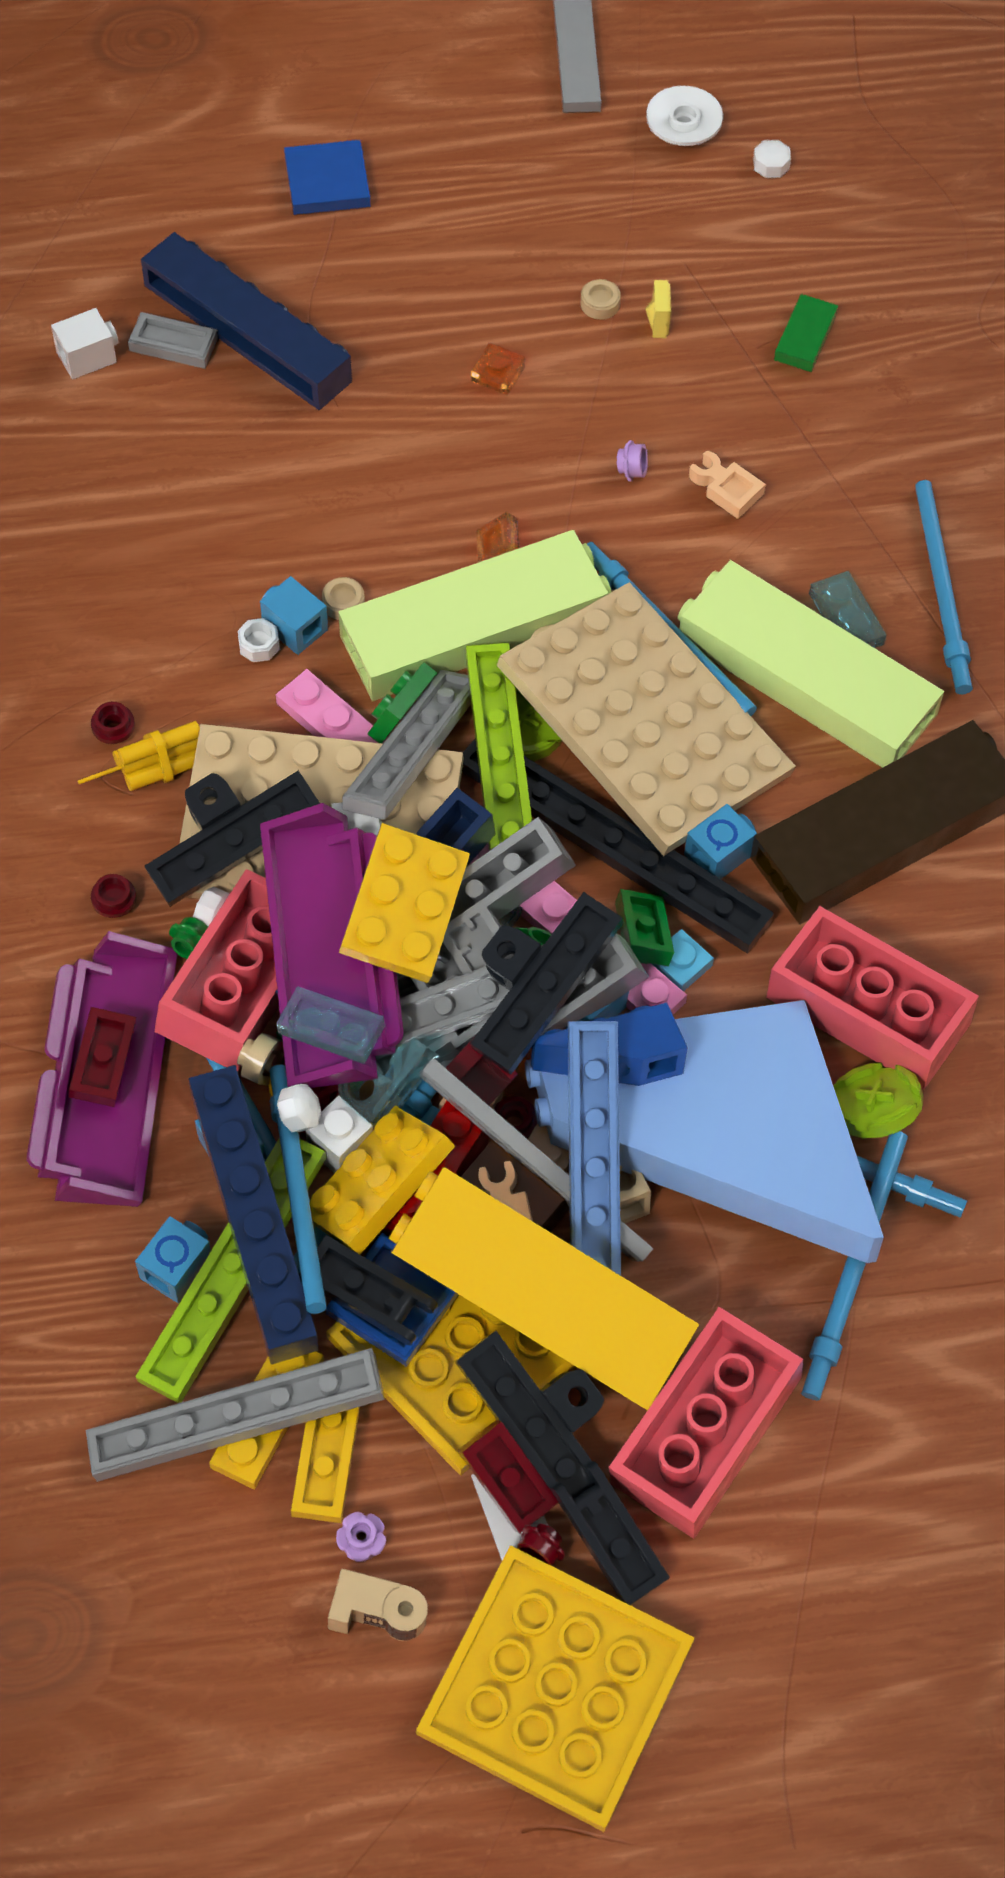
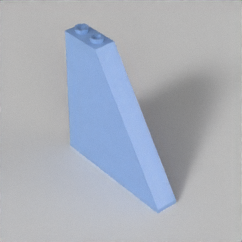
[525,1000,884,1263]

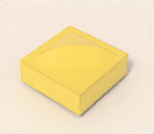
[645,280,671,338]

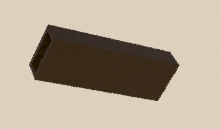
[750,720,1005,925]

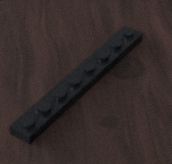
[462,738,774,954]

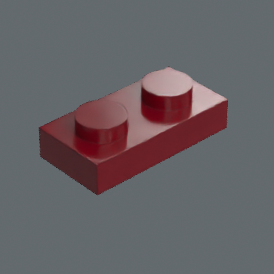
[68,1007,137,1107]
[457,1420,559,1534]

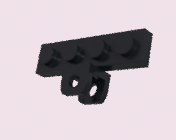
[144,770,320,907]
[470,892,624,1075]
[454,1331,604,1508]

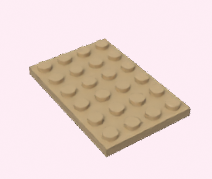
[497,582,796,856]
[179,724,464,899]

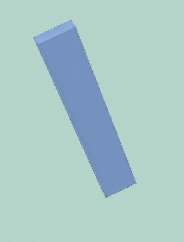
[568,1021,621,1276]

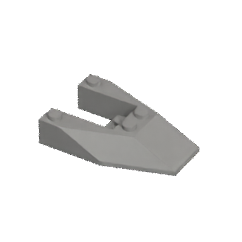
[376,817,649,1090]

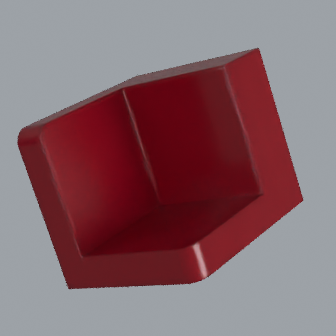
[446,1038,518,1105]

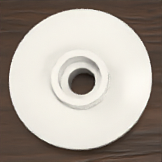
[646,86,723,146]

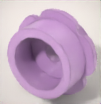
[617,440,648,482]
[336,1512,386,1562]

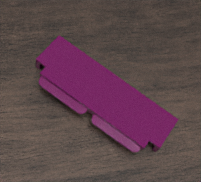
[260,803,404,1088]
[27,931,177,1207]

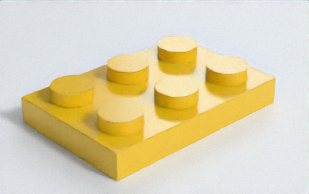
[339,823,470,983]
[310,1106,455,1254]

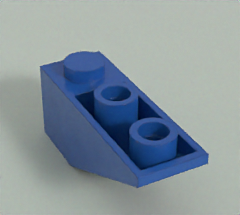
[531,1002,688,1086]

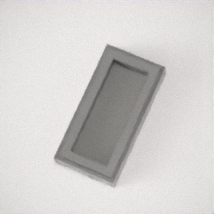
[128,312,218,369]

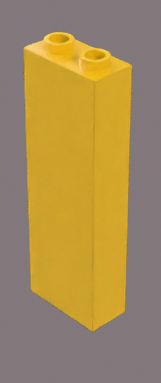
[388,1167,699,1411]

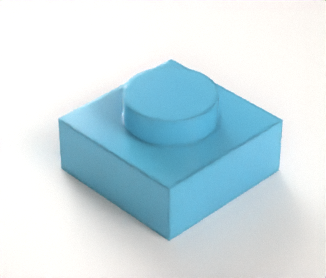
[651,929,714,991]

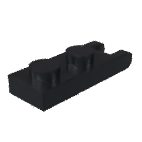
[299,1235,438,1346]
[551,1461,670,1605]

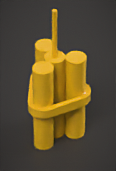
[77,721,200,791]

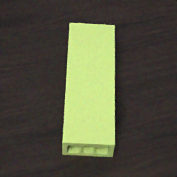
[338,529,611,702]
[677,560,944,768]

